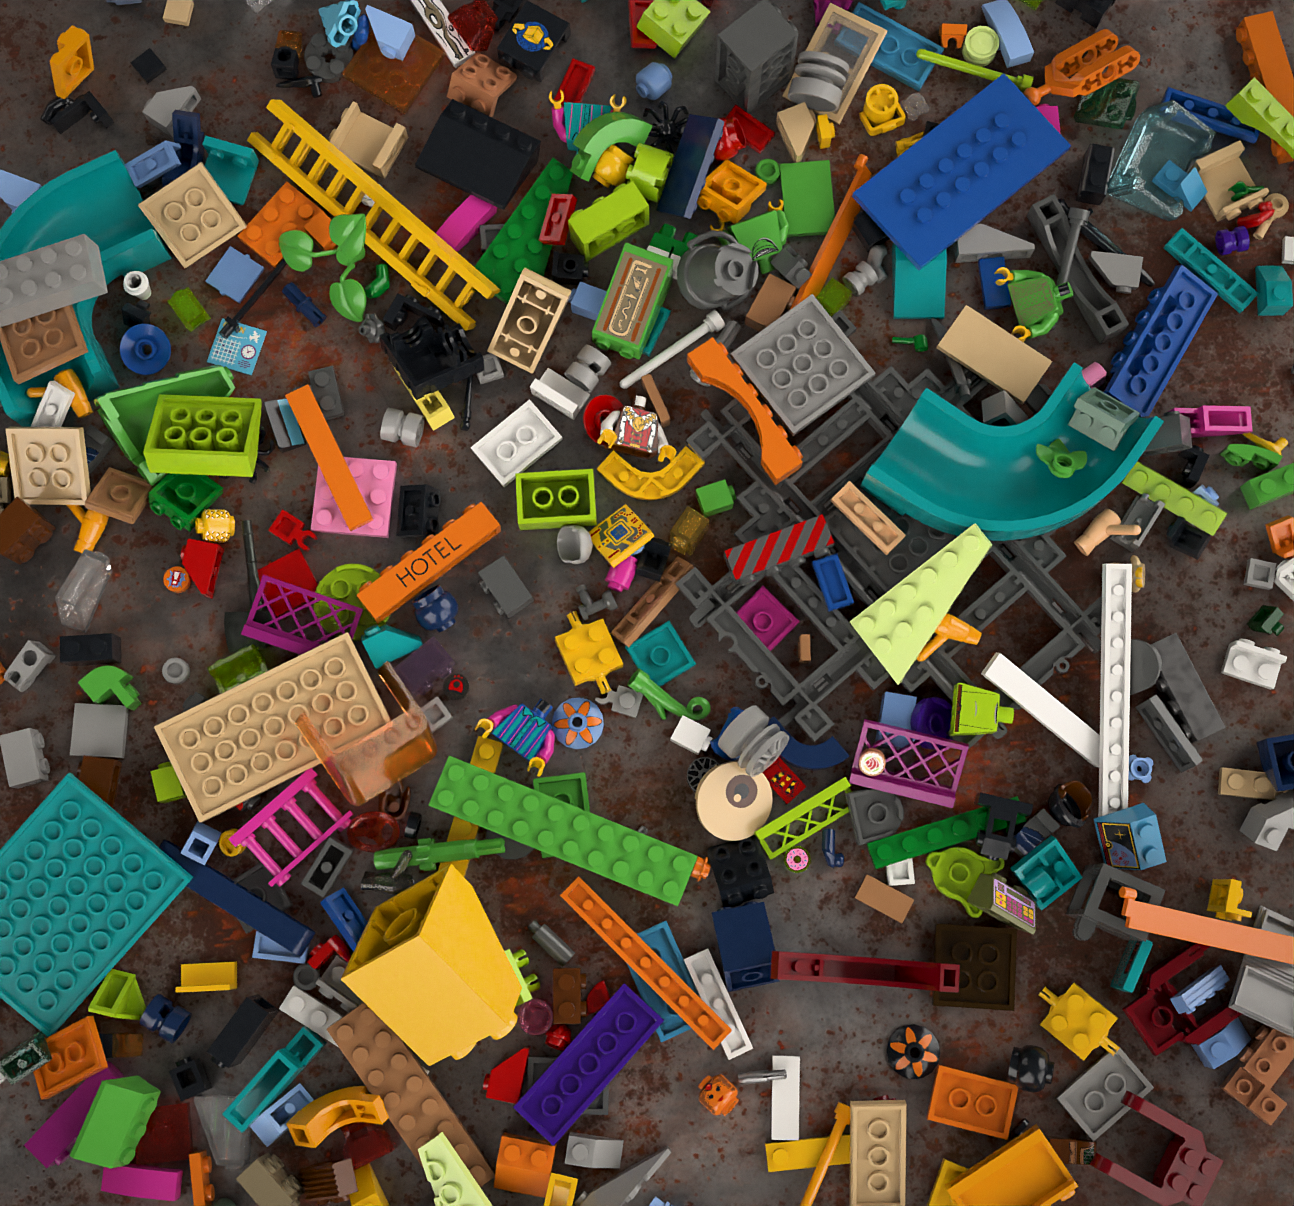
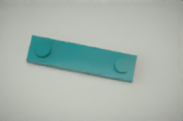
[1163,228,1259,313]

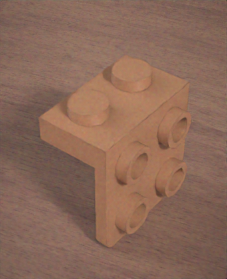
[447,53,517,117]

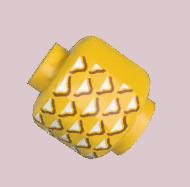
[195,509,235,543]

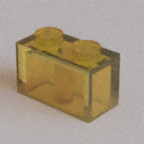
[670,506,710,555]

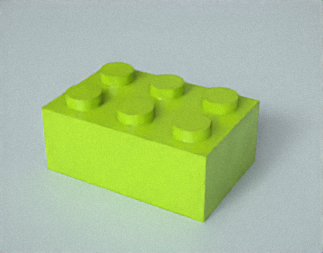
[568,181,649,262]
[515,469,597,530]

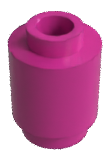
[605,555,638,593]

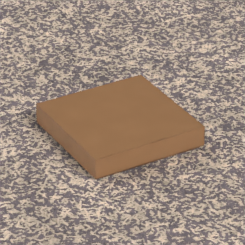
[85,467,156,524]

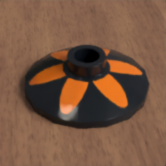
[886,1024,940,1079]

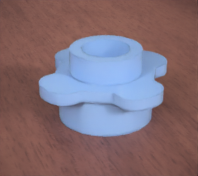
[1128,755,1153,783]

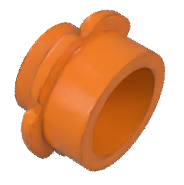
[690,856,711,882]

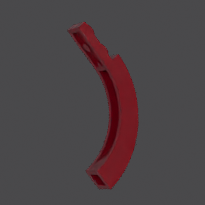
[770,951,960,992]

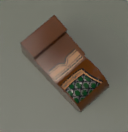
[1045,1136,1097,1165]

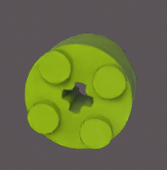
[626,143,674,202]

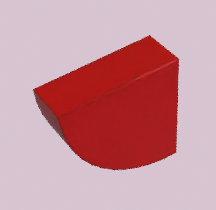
[586,980,610,1015]

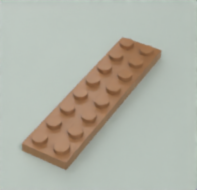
[326,1002,495,1187]

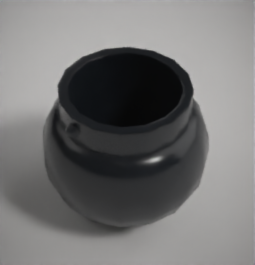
[1008,1045,1055,1093]

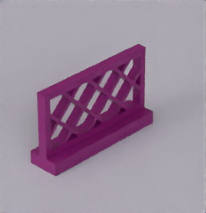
[241,575,363,655]
[849,719,969,808]

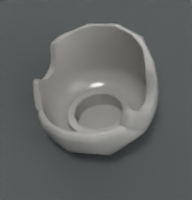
[556,525,593,564]

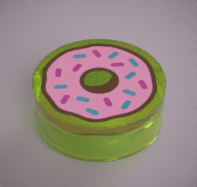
[783,846,811,873]

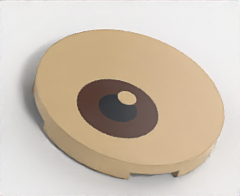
[695,760,773,841]

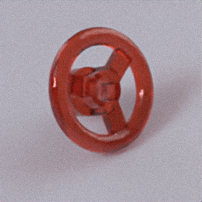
[347,811,400,853]

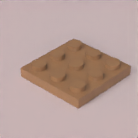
[0,305,88,384]

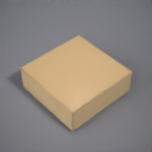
[163,0,194,26]

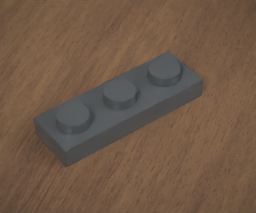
[1135,694,1203,773]

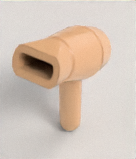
[1074,509,1141,556]

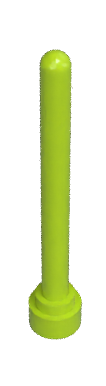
[916,49,1033,93]

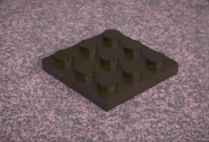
[932,924,1017,1011]

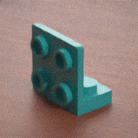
[202,136,259,206]

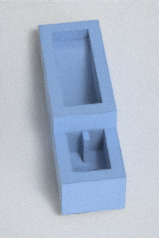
[982,0,1034,68]

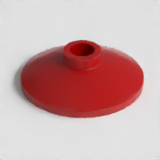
[583,395,623,446]

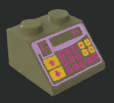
[967,872,1036,935]

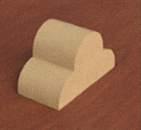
[487,268,572,374]

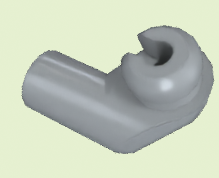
[866,245,888,283]

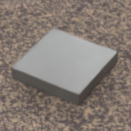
[70,703,129,758]

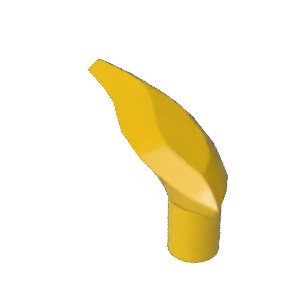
[1243,433,1288,456]

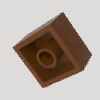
[0,497,56,565]

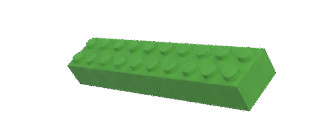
[428,756,698,906]

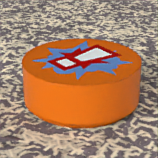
[163,566,191,593]

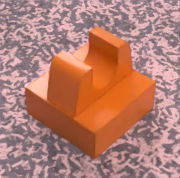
[939,23,967,49]

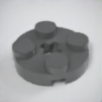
[304,33,355,83]

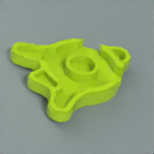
[926,847,1004,918]

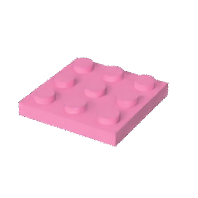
[311,457,397,538]

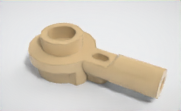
[1253,193,1289,240]

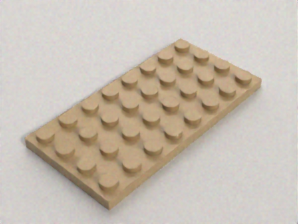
[154,632,394,823]

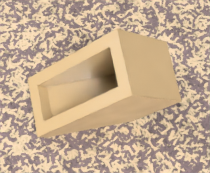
[776,102,816,163]

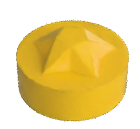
[219,829,246,857]

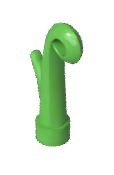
[627,668,711,721]

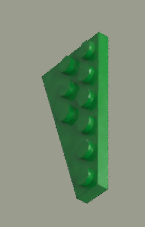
[474,158,573,304]

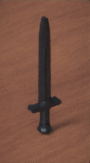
[1058,198,1155,287]

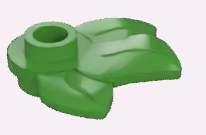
[1036,439,1087,478]

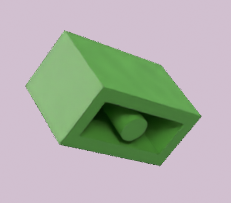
[1240,463,1294,510]

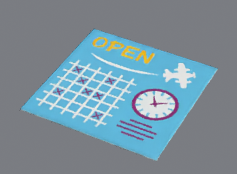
[207,318,267,375]

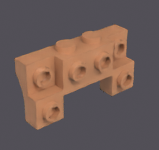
[1219,1025,1294,1125]

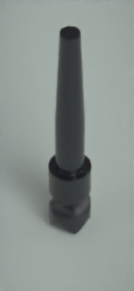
[460,375,473,431]

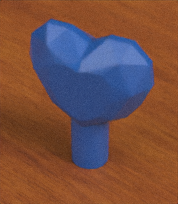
[350,14,369,51]

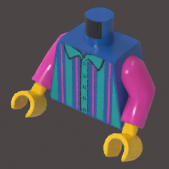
[474,698,555,777]

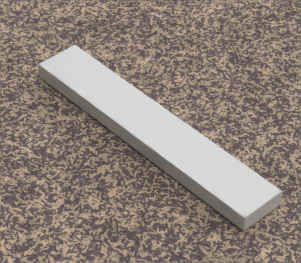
[981,652,1100,768]

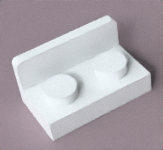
[1221,638,1287,690]

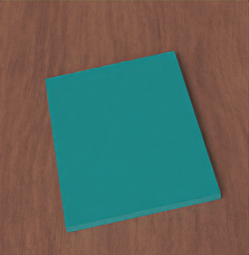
[0,772,193,1037]

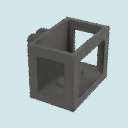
[1066,863,1166,942]

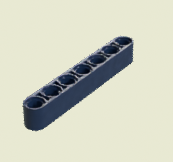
[159,839,316,956]

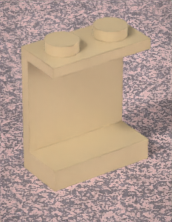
[329,101,409,179]
[1189,140,1269,222]

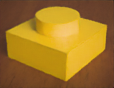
[815,114,835,149]

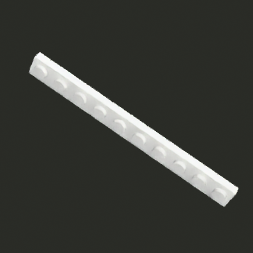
[1098,563,1132,817]

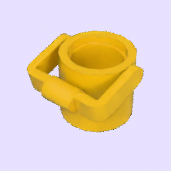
[859,84,905,136]

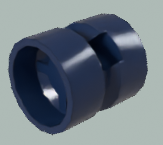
[139,994,192,1044]

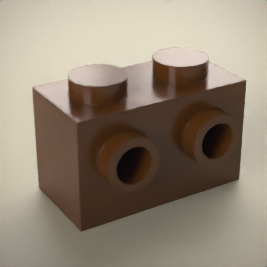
[553,967,587,1024]

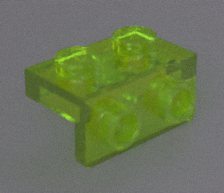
[207,644,269,694]

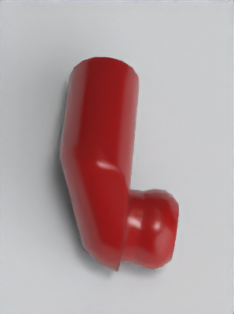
[1237,201,1275,229]

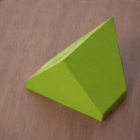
[88,969,146,1020]

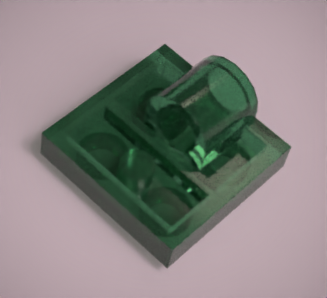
[1074,78,1140,130]

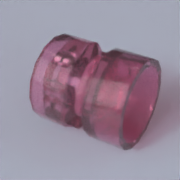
[518,998,553,1035]

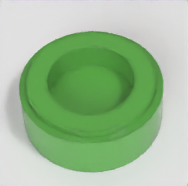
[755,158,780,185]

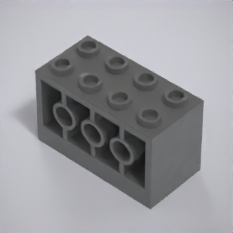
[715,0,799,114]

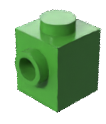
[695,479,736,518]

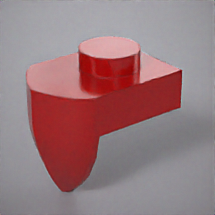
[307,935,351,970]

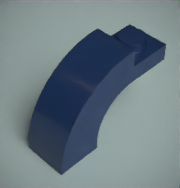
[767,716,850,770]

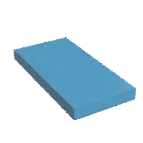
[834,2,944,91]
[627,921,700,1042]

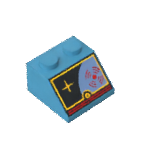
[1094,803,1167,870]

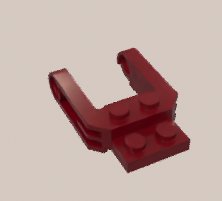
[1122,942,1242,1056]
[1089,1090,1224,1206]

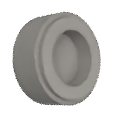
[162,658,190,684]

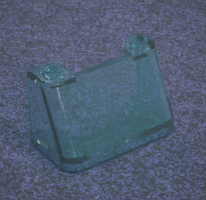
[1107,100,1216,221]

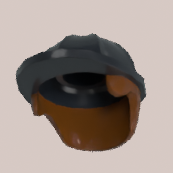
[1048,780,1093,828]

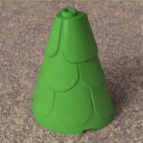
[94,365,235,486]

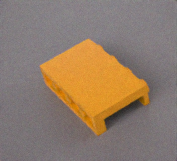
[945,1124,1078,1206]

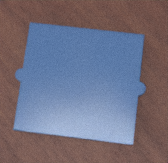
[205,246,265,304]

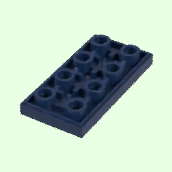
[656,114,725,219]

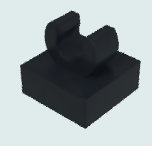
[121,300,151,327]

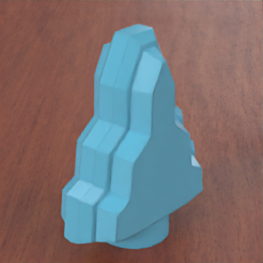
[319,0,361,48]

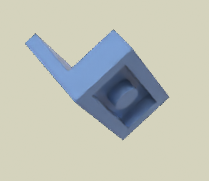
[125,140,181,188]

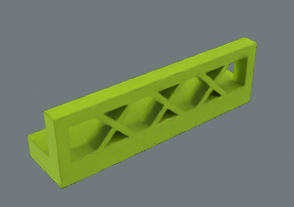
[754,777,852,860]

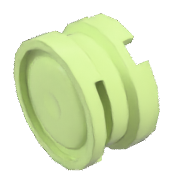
[962,26,1000,67]

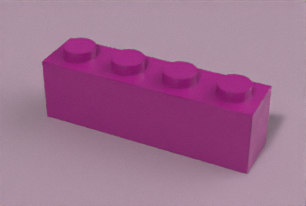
[24,1061,125,1168]

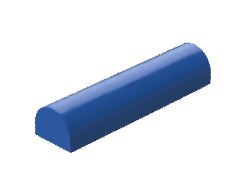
[1158,87,1260,144]

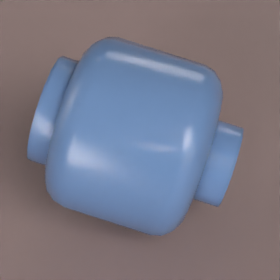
[636,62,672,100]

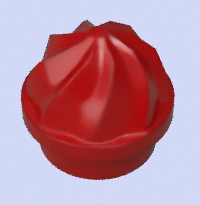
[545,1024,571,1051]

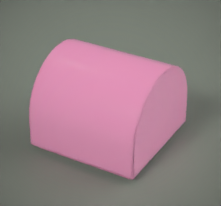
[1082,362,1107,389]

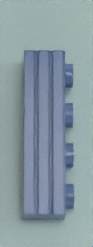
[1170,965,1229,1014]

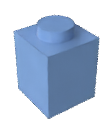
[568,282,607,321]
[181,821,221,865]

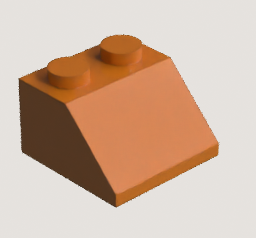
[494,1132,557,1198]

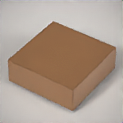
[798,634,811,664]

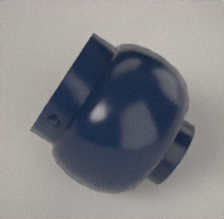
[412,585,459,633]

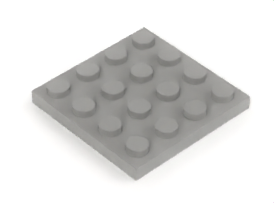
[730,294,876,436]

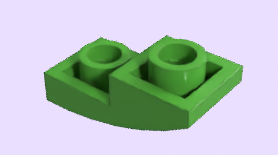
[1220,444,1283,471]

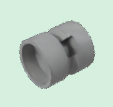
[564,344,611,393]
[380,407,425,448]

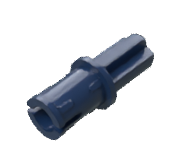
[282,282,327,327]

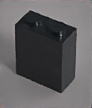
[207,994,280,1068]

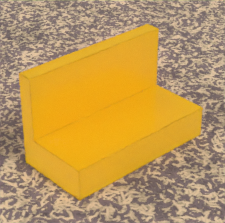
[176,962,237,993]

